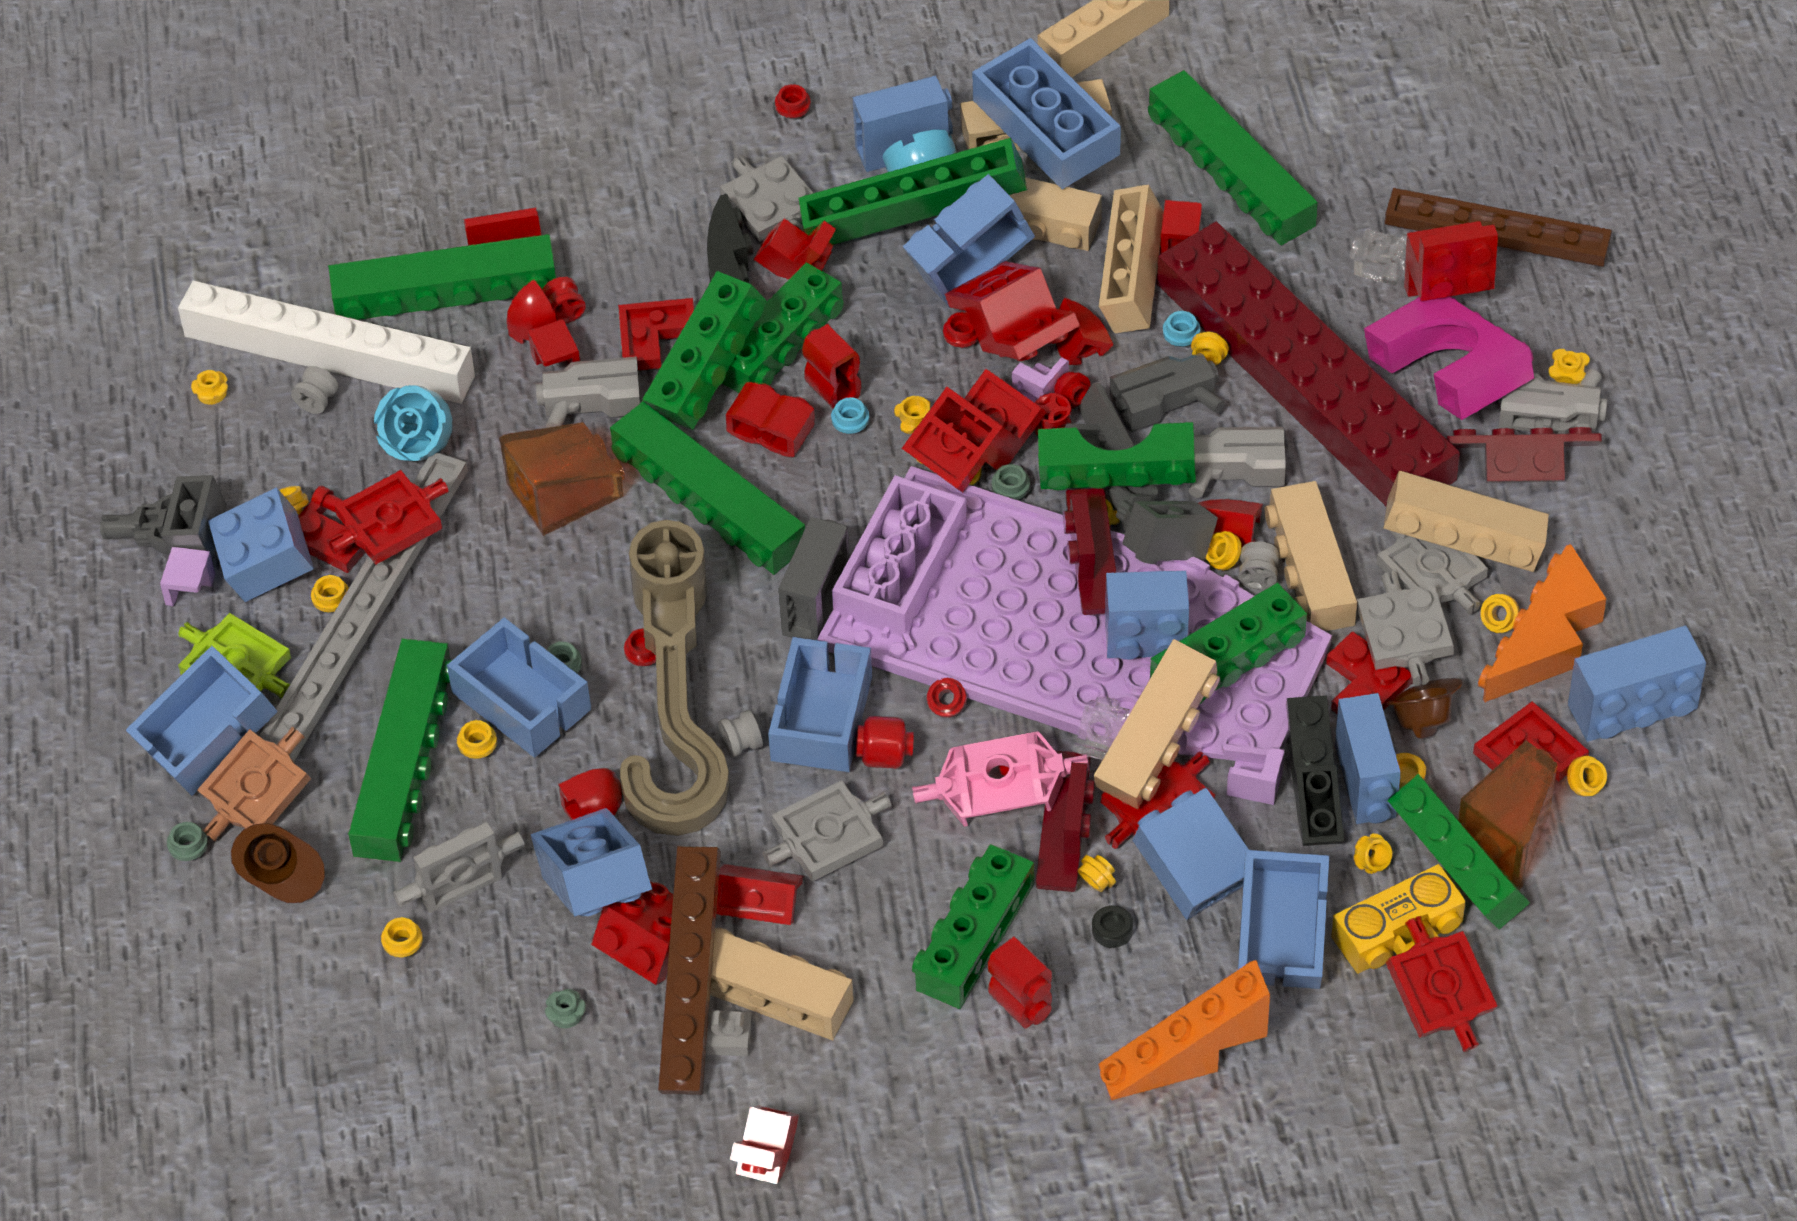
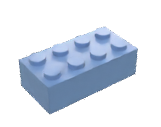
[972,38,1121,189]

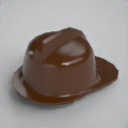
[1387,678,1463,739]
[231,823,325,903]

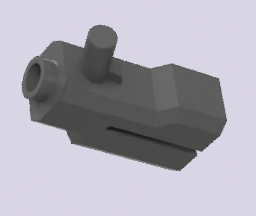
[1110,353,1225,432]

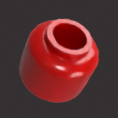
[856,716,914,769]

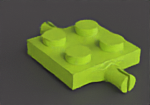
[178,613,291,699]

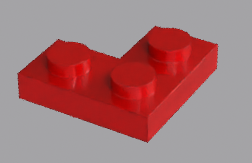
[618,298,694,370]
[1326,631,1413,714]
[1473,701,1589,782]

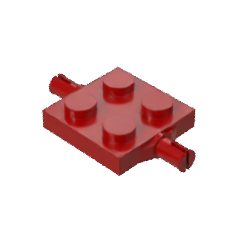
[327,470,449,565]
[1100,751,1215,849]
[1385,916,1498,1052]

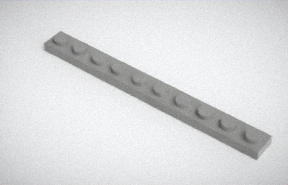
[259,453,468,762]

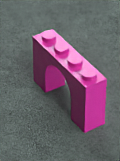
[1364,297,1534,420]

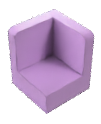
[1012,357,1069,403]
[160,547,215,606]
[1227,747,1285,805]

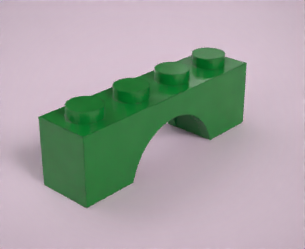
[1038,422,1196,490]
[1387,774,1530,930]

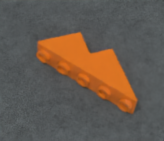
[1478,544,1606,702]
[1098,960,1270,1100]

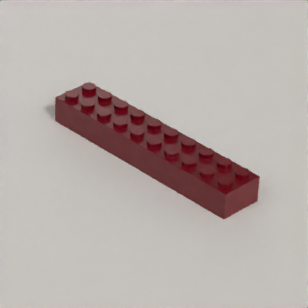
[1157,221,1460,506]

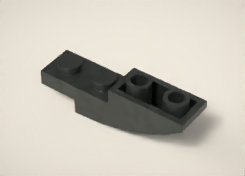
[707,194,753,283]
[1286,695,1344,846]

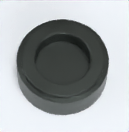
[1092,905,1133,948]

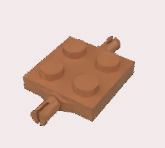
[197,726,311,841]

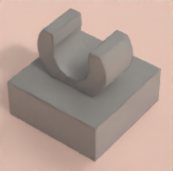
[706,1010,752,1057]

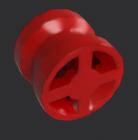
[542,277,586,324]
[1034,393,1071,436]

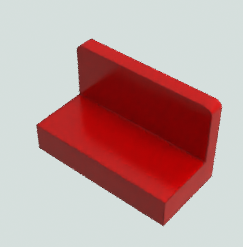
[464,208,541,246]
[716,864,803,925]

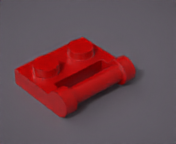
[298,485,366,573]

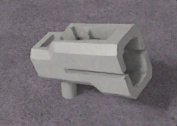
[536,357,641,432]
[1499,369,1607,434]
[1188,427,1286,498]

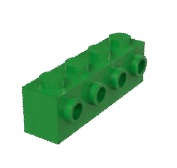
[722,262,844,393]
[642,271,767,430]
[1150,582,1307,704]
[912,844,1034,1009]

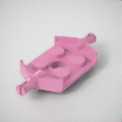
[912,731,1090,827]

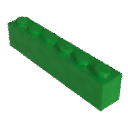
[1148,70,1318,246]
[798,138,1028,245]
[328,234,556,320]
[610,401,805,575]
[348,638,452,862]

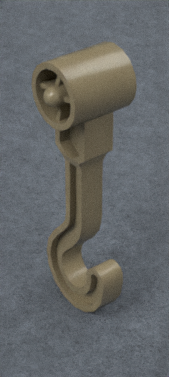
[620,520,730,836]

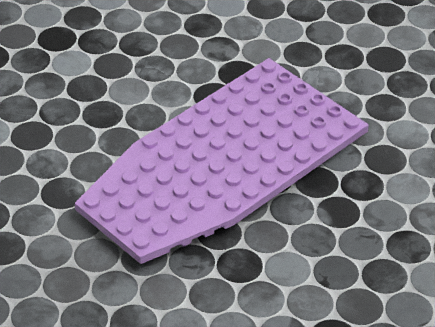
[817,466,1332,764]

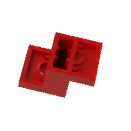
[1404,221,1498,301]
[944,261,1080,361]
[901,369,1047,493]

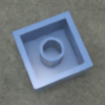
[208,487,314,602]
[1105,571,1189,660]

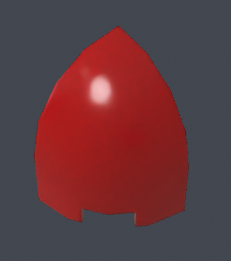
[507,280,557,344]
[1056,297,1114,365]
[1198,499,1263,549]
[558,768,623,820]

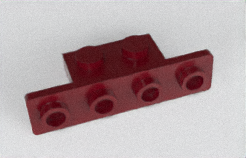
[1446,427,1602,483]
[1063,488,1116,615]
[1036,750,1095,892]

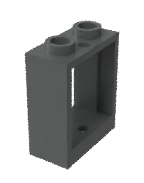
[778,517,850,640]

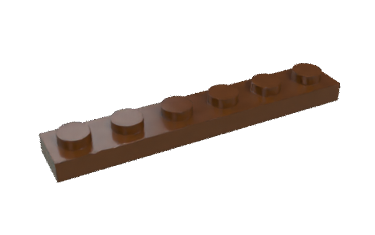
[1384,188,1612,267]
[658,846,721,1095]

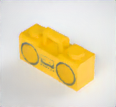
[1331,864,1465,974]

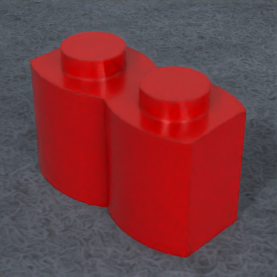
[802,324,861,409]
[726,382,815,457]
[988,936,1052,1029]

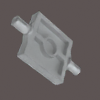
[720,155,813,242]
[1376,530,1488,614]
[1357,571,1454,686]
[763,780,891,882]
[393,822,525,913]

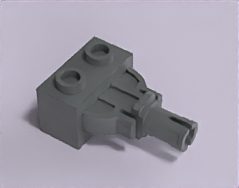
[100,475,227,562]
[1104,486,1218,564]

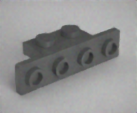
[1064,383,1158,501]

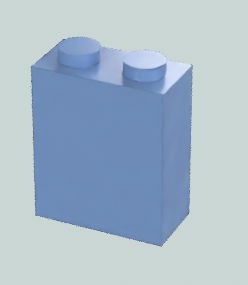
[852,76,953,172]
[1335,693,1401,824]
[1132,788,1249,920]

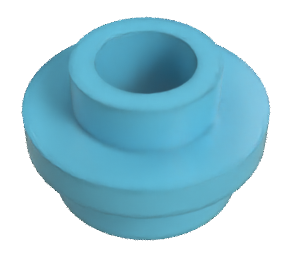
[1163,311,1200,346]
[831,397,869,434]

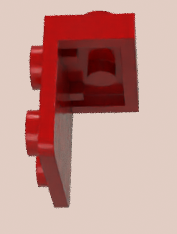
[591,882,673,985]

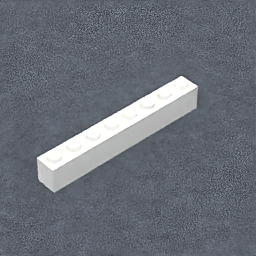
[178,281,475,404]

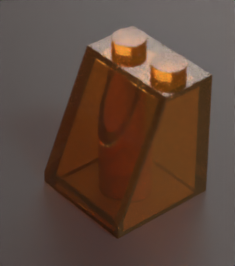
[499,422,625,536]
[1458,740,1558,890]

